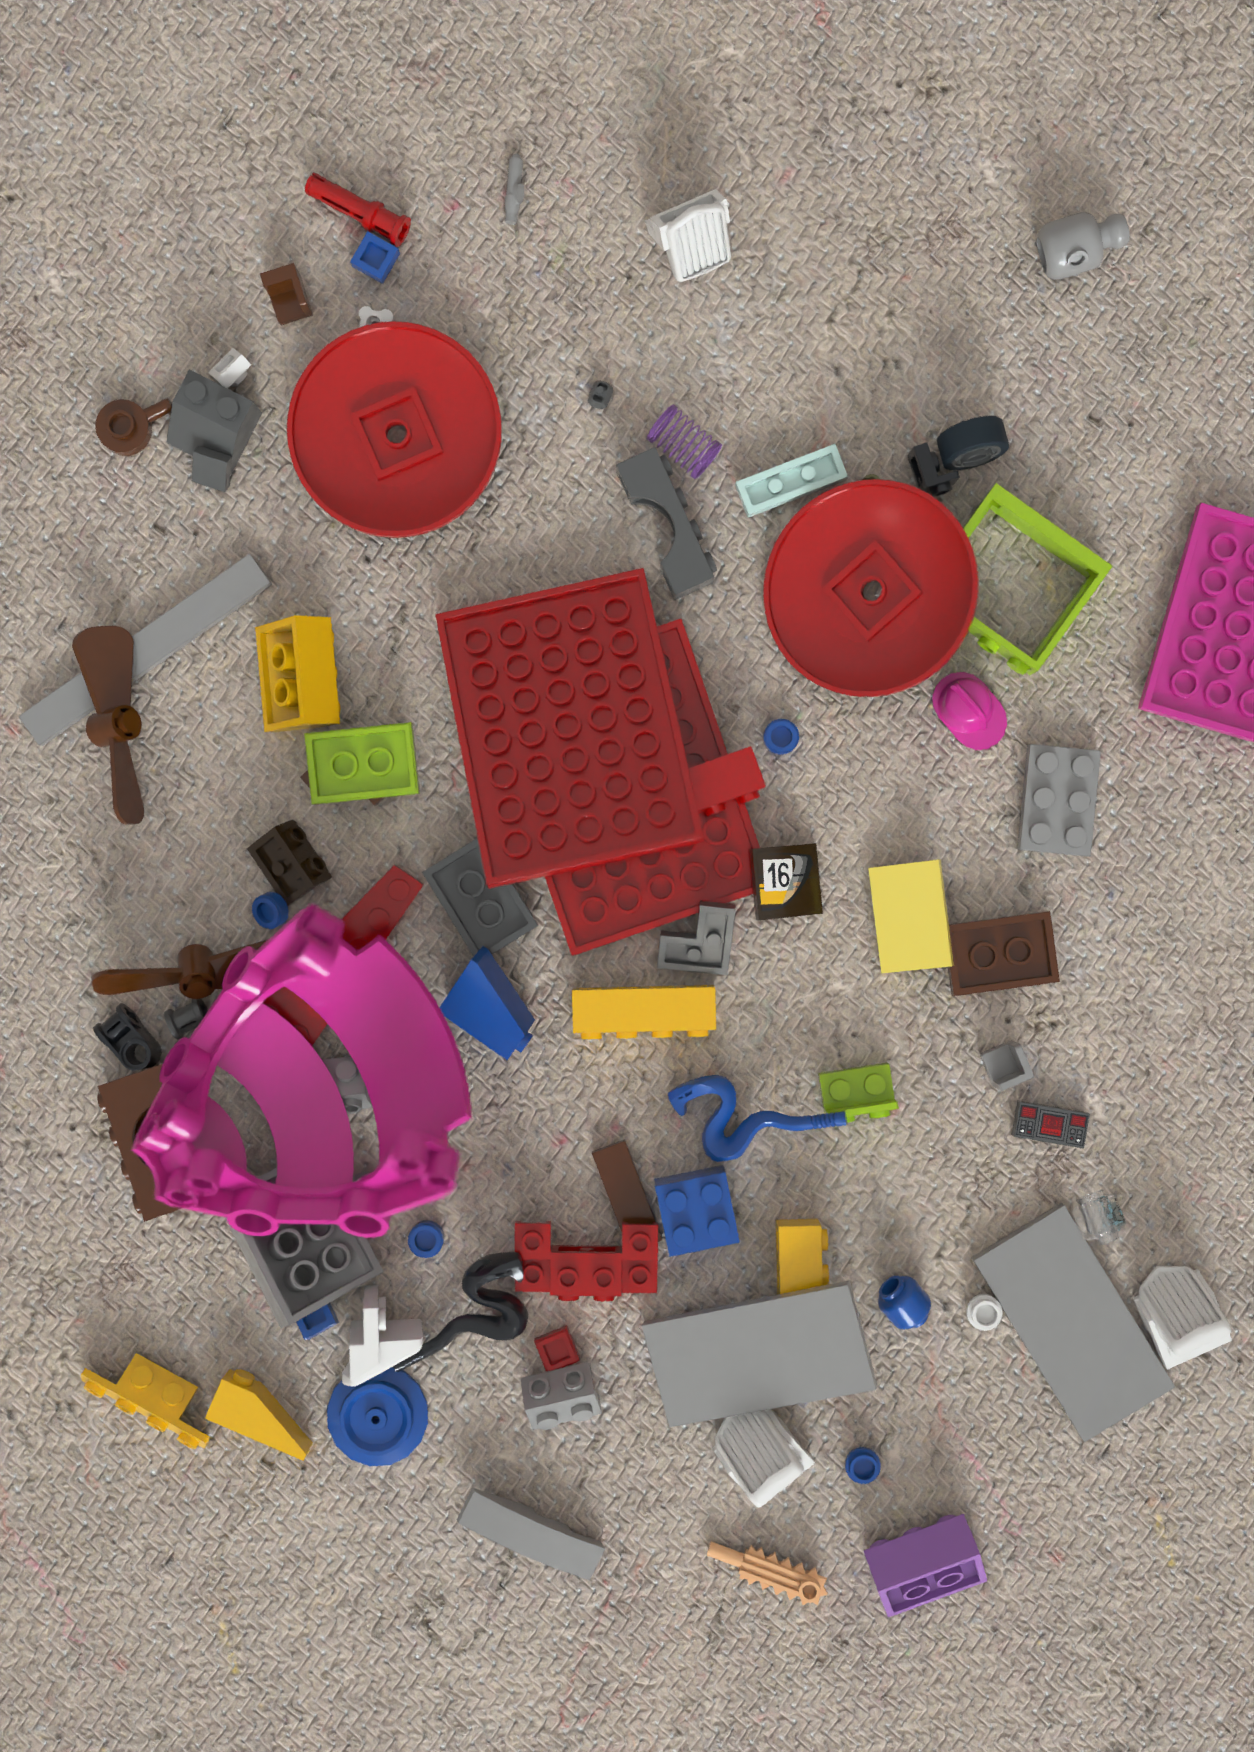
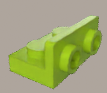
[818,1063,899,1123]

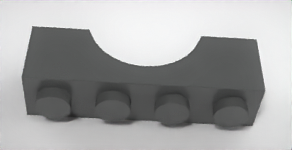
[616,447,717,601]

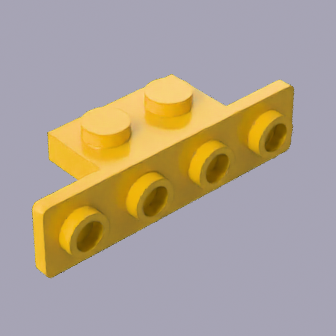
[81,1353,210,1450]

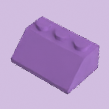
[863,1514,987,1618]

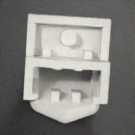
[645,189,732,282]
[1133,1266,1232,1370]
[342,1285,423,1386]
[712,1409,815,1507]

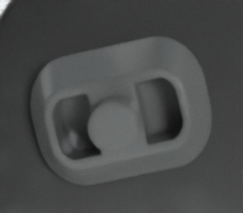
[588,380,613,409]

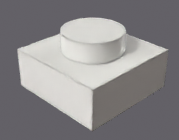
[208,348,251,389]

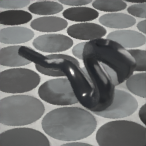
[393,1252,529,1372]

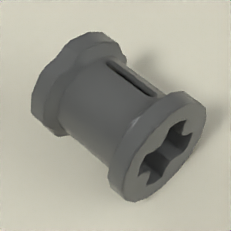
[164,999,208,1040]

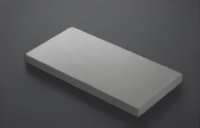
[971,1203,1175,1442]
[642,1280,877,1427]

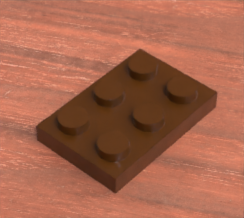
[948,911,1060,996]

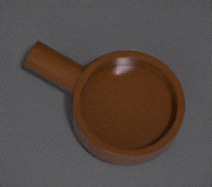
[95,397,172,456]

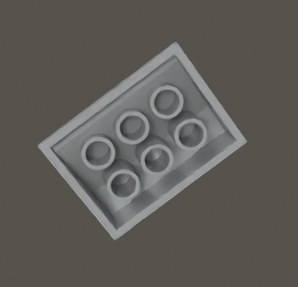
[225,1167,384,1328]

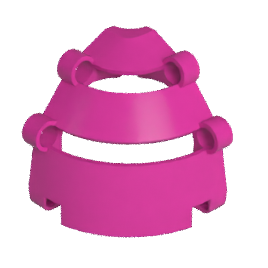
[132,904,472,1238]

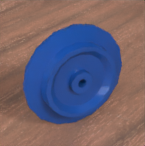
[327,1367,428,1466]

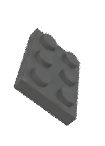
[422,838,539,956]

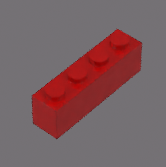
[688,746,766,817]

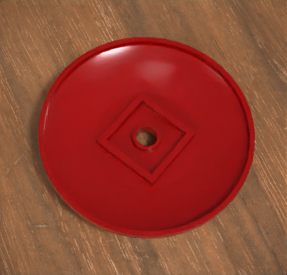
[287,321,502,538]
[763,479,979,697]

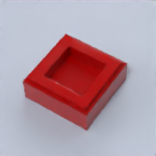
[534,1325,580,1372]

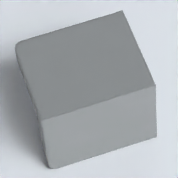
[979,1040,1035,1091]

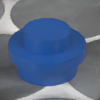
[845,1447,881,1484]

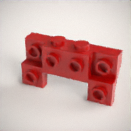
[515,1221,658,1302]

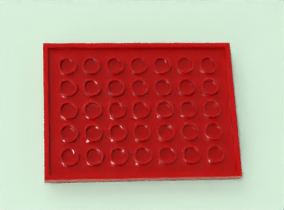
[435,568,704,888]
[544,618,760,956]

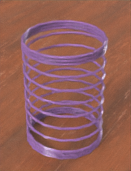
[646,404,722,479]

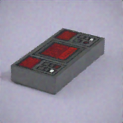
[1011,1100,1090,1149]

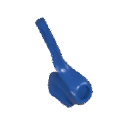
[668,1075,847,1162]

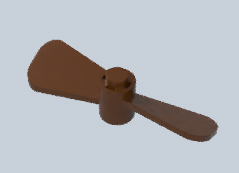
[72,626,144,825]
[92,939,269,999]

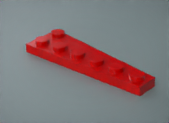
[262,864,424,1046]

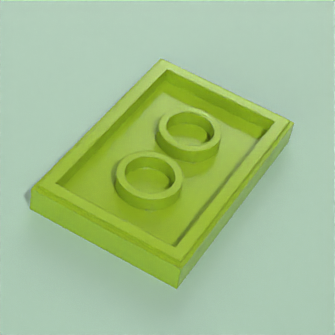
[304,722,420,805]

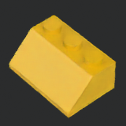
[255,615,340,732]

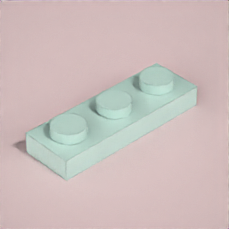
[735,444,848,518]

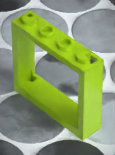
[963,483,1113,675]

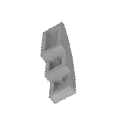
[456,1488,605,1580]

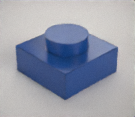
[350,231,400,284]
[296,1303,340,1340]

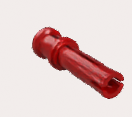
[305,172,411,247]

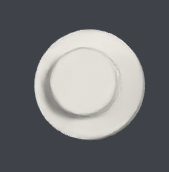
[966,1294,1003,1331]

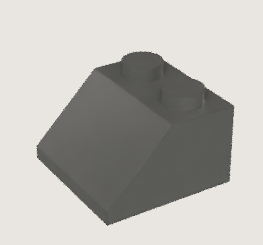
[166,369,262,474]

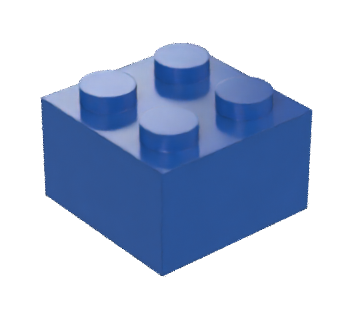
[654,1165,740,1257]

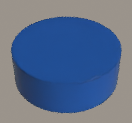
[763,719,799,755]
[252,892,289,929]
[408,1220,444,1258]

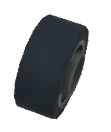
[936,416,1009,471]

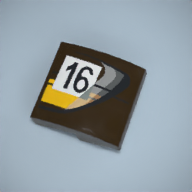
[749,843,823,920]

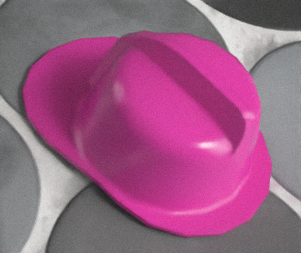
[932,672,1007,750]

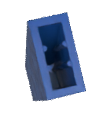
[439,946,535,1060]

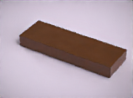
[592,1139,662,1242]

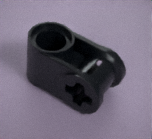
[93,1003,162,1071]

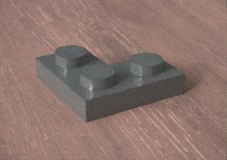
[657,901,736,975]

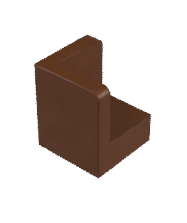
[260,263,313,325]

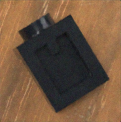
[907,442,960,497]

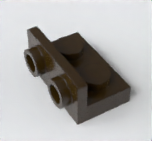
[247,820,332,906]

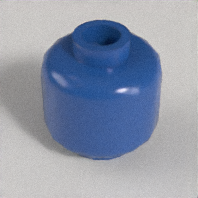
[878,1276,931,1330]

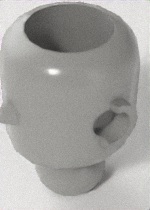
[1037,212,1130,280]

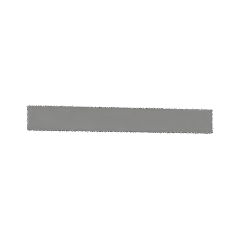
[19,554,273,746]

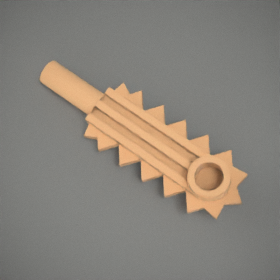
[706,1541,828,1605]

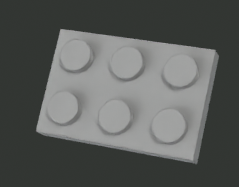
[1017,744,1101,857]

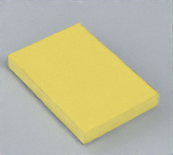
[868,859,954,973]

